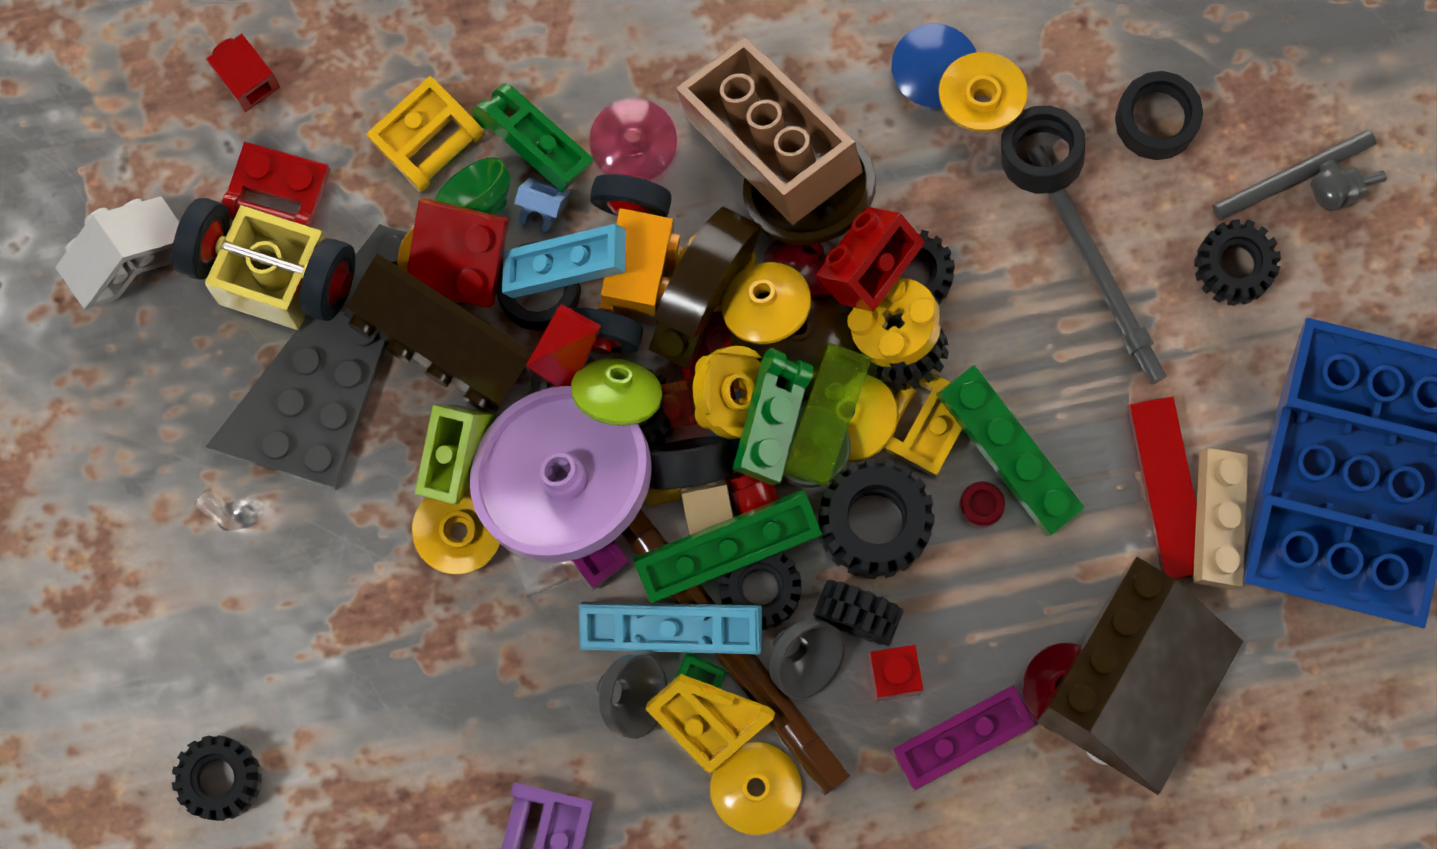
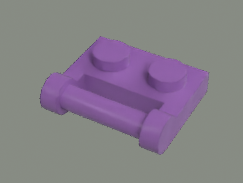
[501,783,594,849]

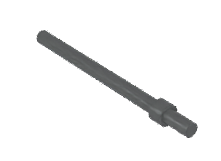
[1026,145,1167,385]

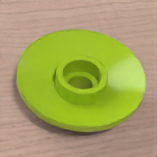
[571,359,662,426]

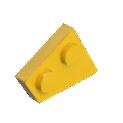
[646,674,775,774]

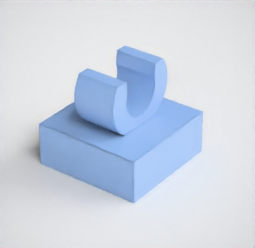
[514,177,571,233]

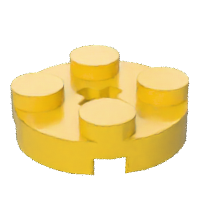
[847,277,941,367]
[693,346,777,439]

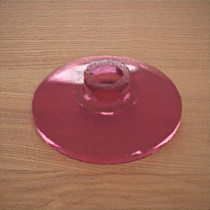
[589,98,677,181]

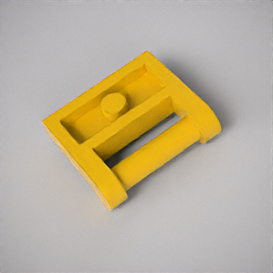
[366,75,486,193]
[881,371,962,478]

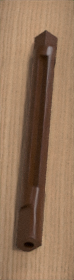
[622,509,850,795]

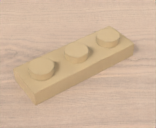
[1193,447,1248,590]

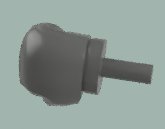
[1310,160,1387,212]

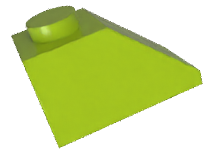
[414,405,496,504]

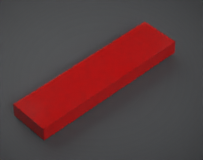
[1127,396,1197,580]

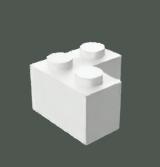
[55,196,179,309]

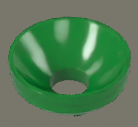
[435,157,511,215]

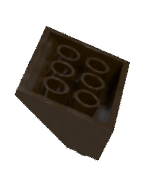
[1037,556,1244,795]

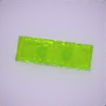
[784,342,872,487]

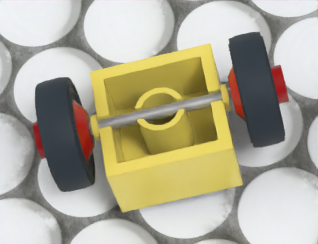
[172,198,356,331]

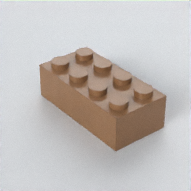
[676,37,863,225]

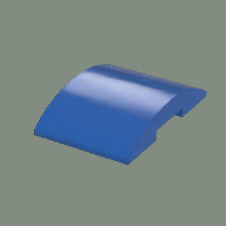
[1243,317,1437,628]

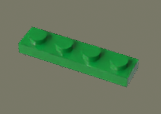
[936,365,1085,536]
[633,489,822,603]

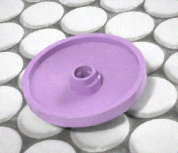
[470,386,651,562]

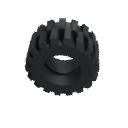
[818,458,935,579]

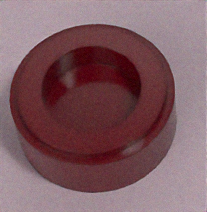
[959,481,1005,528]

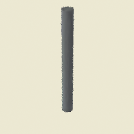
[1212,129,1376,221]

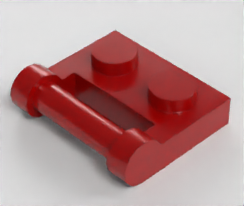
[221,141,331,228]

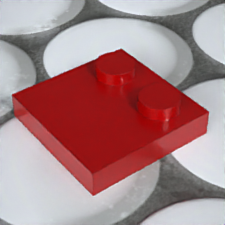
[407,198,510,308]

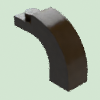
[648,206,762,369]

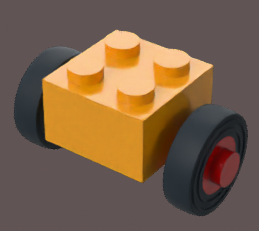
[570,174,681,354]

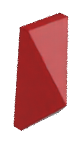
[526,304,601,387]

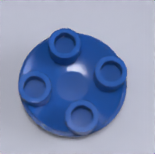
[891,24,976,111]

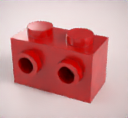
[815,207,925,312]

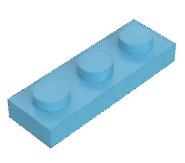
[502,223,626,298]

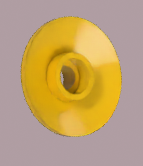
[939,52,1028,132]
[721,262,811,344]
[814,374,899,462]
[412,487,500,575]
[710,742,802,835]

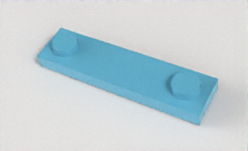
[579,602,762,654]

